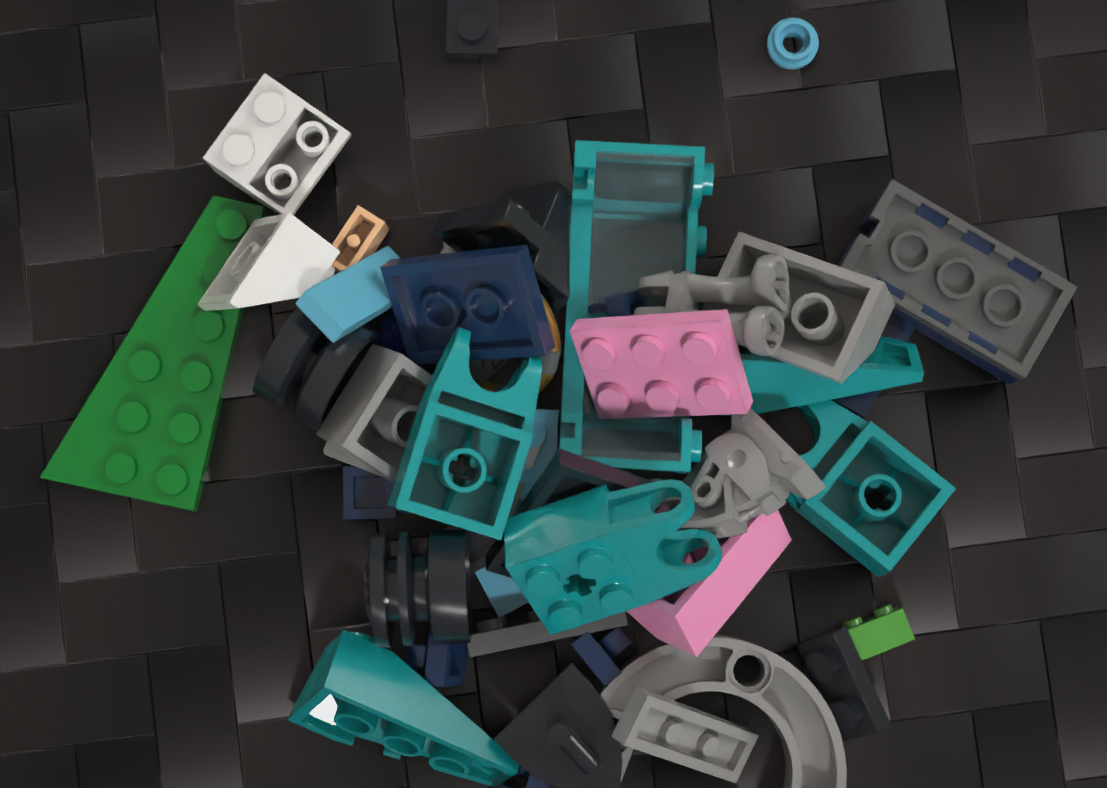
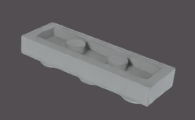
[611,686,759,783]

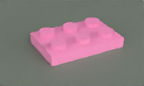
[569,309,753,419]

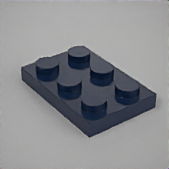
[380,245,555,365]

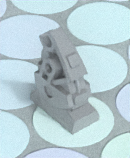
[662,408,826,539]

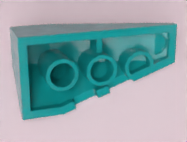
[288,630,520,787]

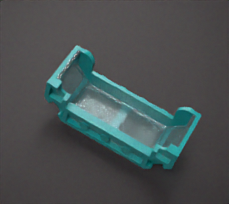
[559,140,714,474]

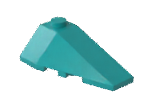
[701,303,924,416]

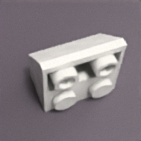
[203,73,351,215]

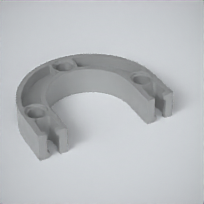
[598,635,847,788]

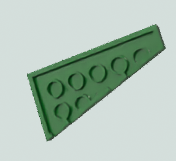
[40,196,267,511]

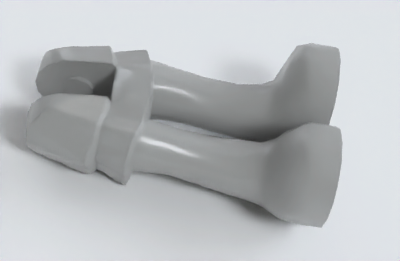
[633,254,790,356]

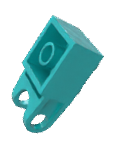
[387,327,542,540]
[786,400,956,578]
[504,479,723,635]

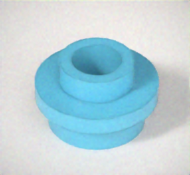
[767,18,819,70]

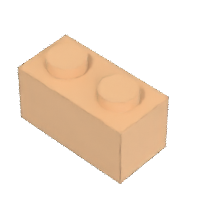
[331,205,390,273]

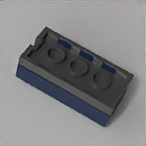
[837,179,1078,384]

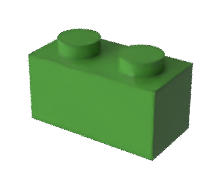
[842,604,915,661]

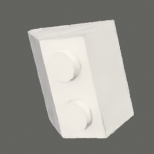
[197,213,340,311]

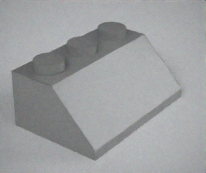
[701,232,895,384]

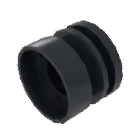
[364,529,472,648]

